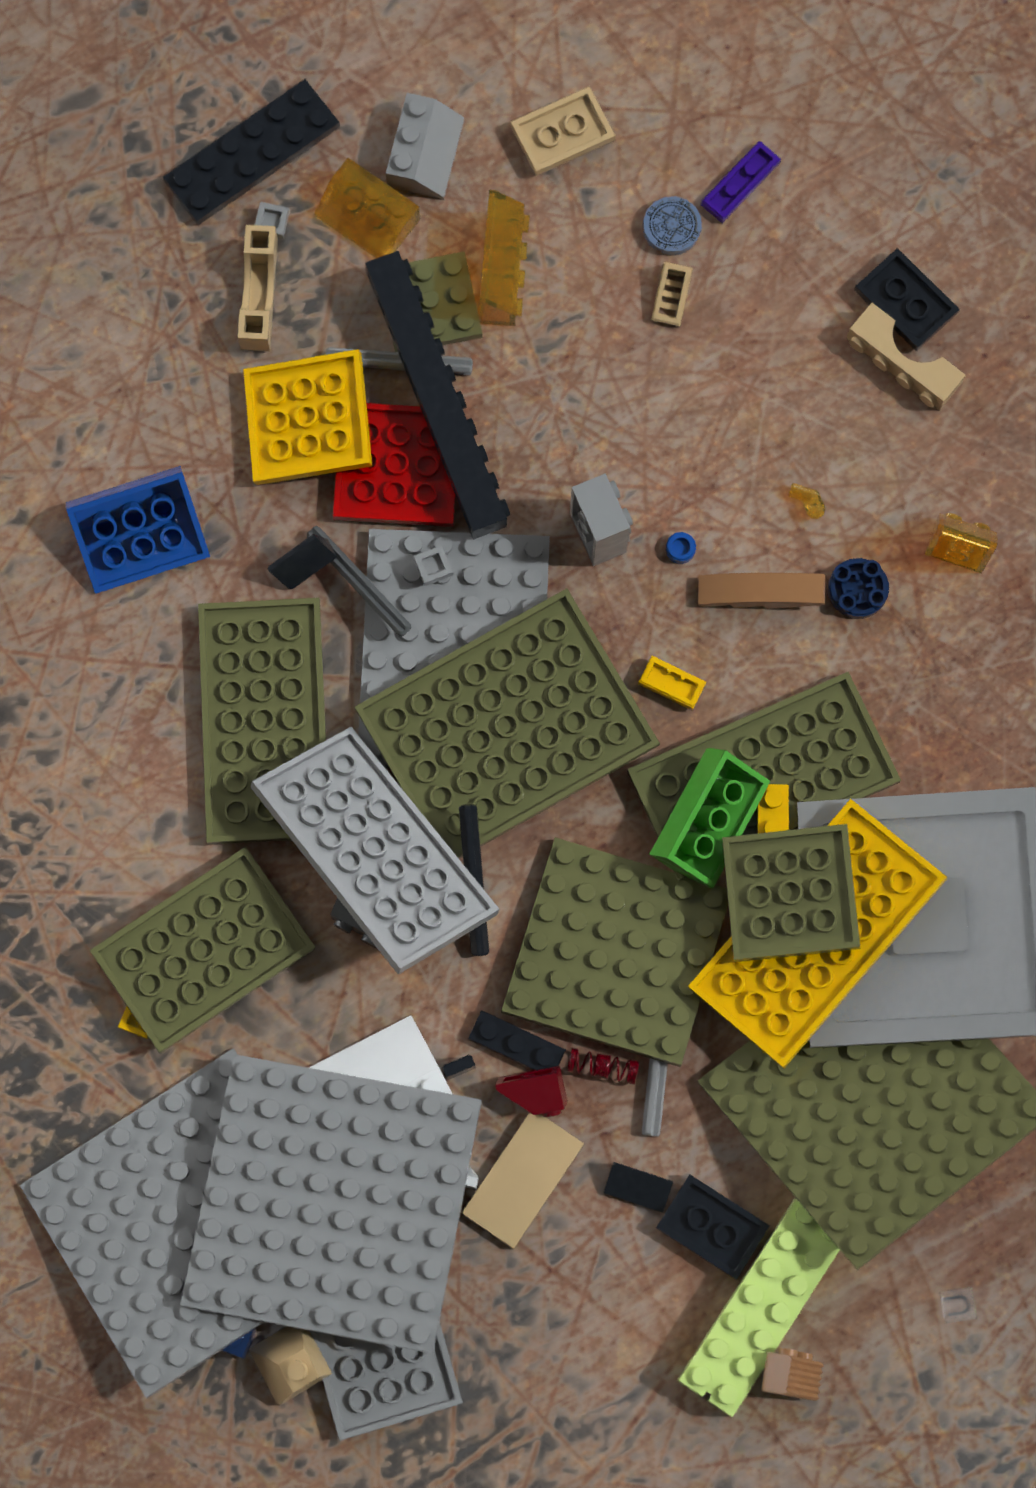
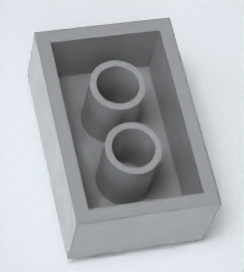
[570,473,633,566]

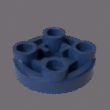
[828,558,889,619]

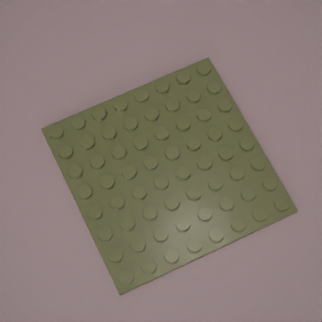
[698,1039,1036,1271]

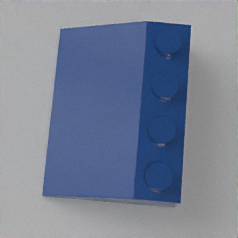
[65,466,210,594]

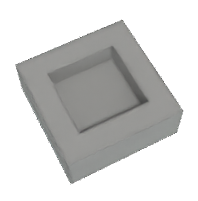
[255,202,290,239]
[414,545,453,586]

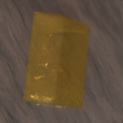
[314,158,420,258]

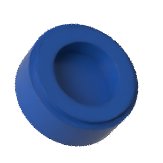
[666,532,696,564]

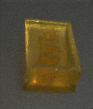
[925,513,998,573]

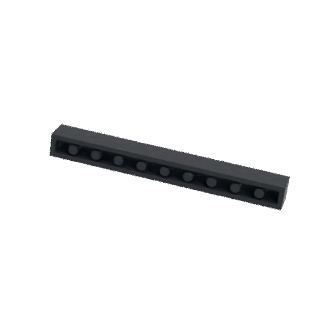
[365,250,510,540]

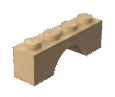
[238,225,278,351]
[847,303,966,411]

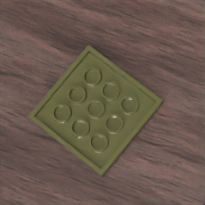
[722,824,861,962]

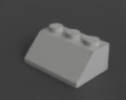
[386,93,464,200]

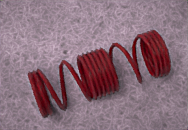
[567,1048,639,1085]

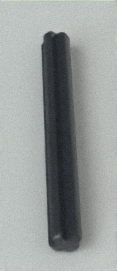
[459,804,490,956]

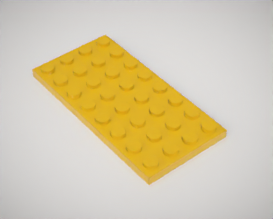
[688,799,947,1069]

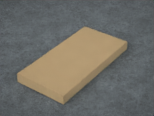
[462,1112,584,1249]

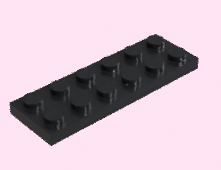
[163,79,340,225]

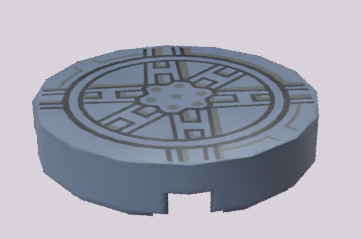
[643,196,702,255]

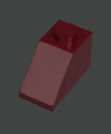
[495,1066,568,1117]

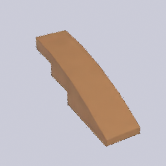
[698,573,825,609]

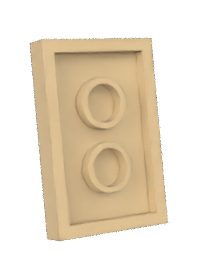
[511,86,615,176]

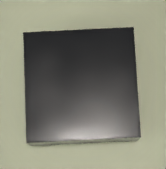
[442,1055,476,1080]

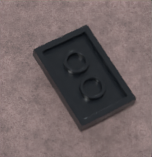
[854,248,960,352]
[656,1174,770,1280]

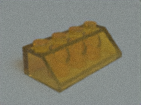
[480,190,530,326]

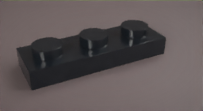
[468,1010,566,1070]

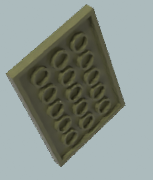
[90,847,316,1054]

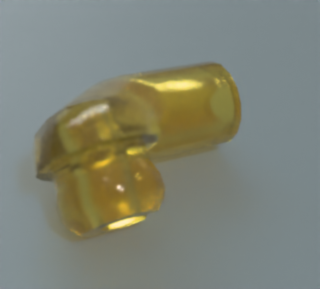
[788,483,825,519]

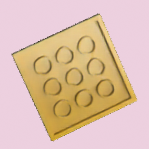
[243,349,372,485]

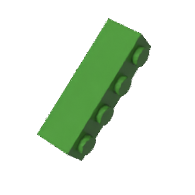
[649,748,770,888]

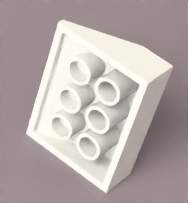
[309,1015,452,1094]

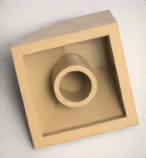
[248,1326,332,1406]

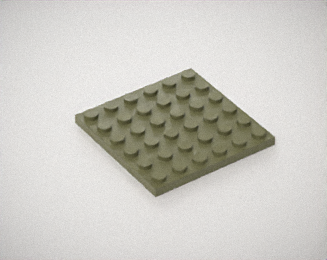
[501,837,728,1067]

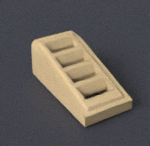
[651,262,693,327]

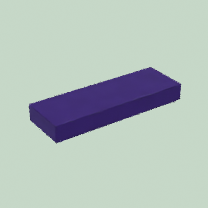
[700,140,781,224]

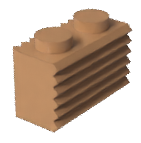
[761,1348,824,1401]

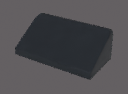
[267,534,337,589]
[603,1162,673,1213]

